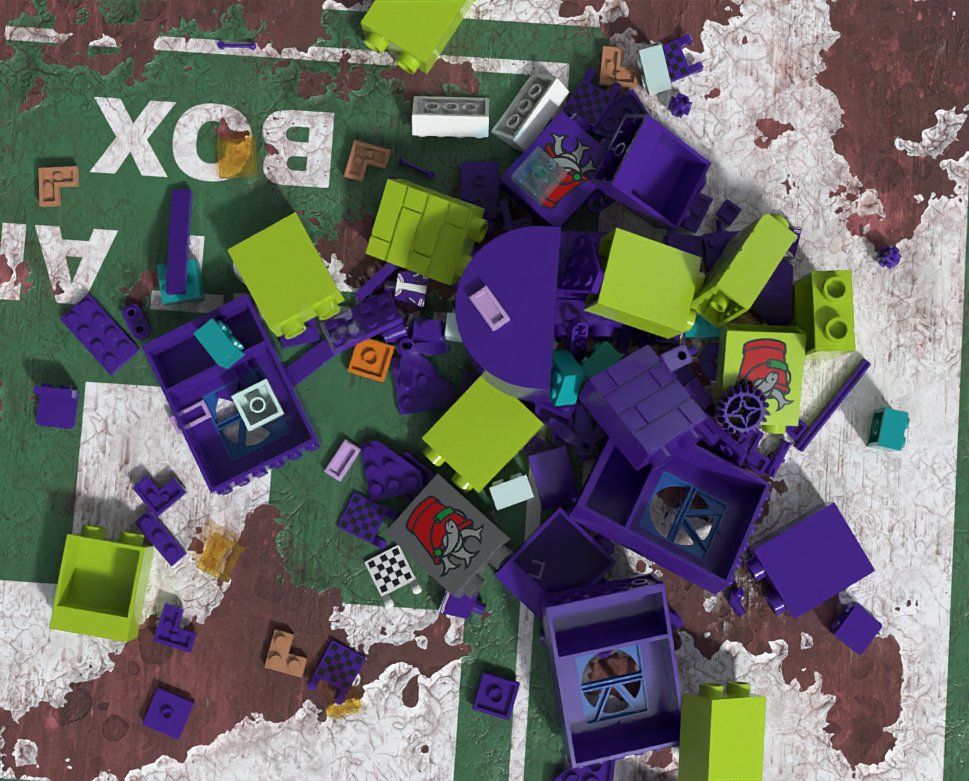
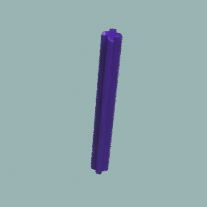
[794,359,871,452]

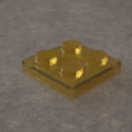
[217,137,258,179]

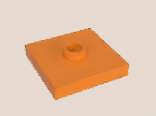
[347,338,395,383]

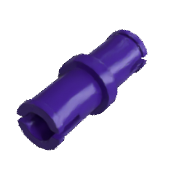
[764,438,792,478]

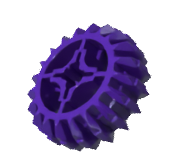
[715,383,769,436]

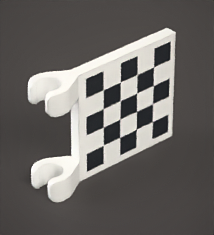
[364,545,422,608]

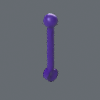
[217,41,256,50]
[399,158,435,179]

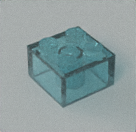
[511,146,567,206]

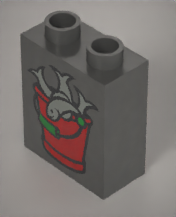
[385,474,512,599]

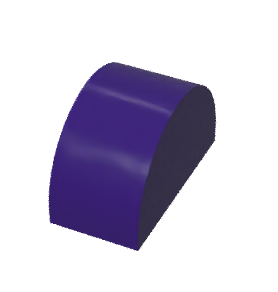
[455,226,561,402]

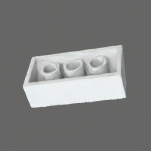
[491,71,569,152]
[412,96,489,138]

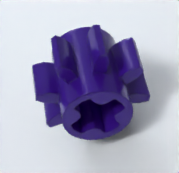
[667,93,692,118]
[876,244,902,269]

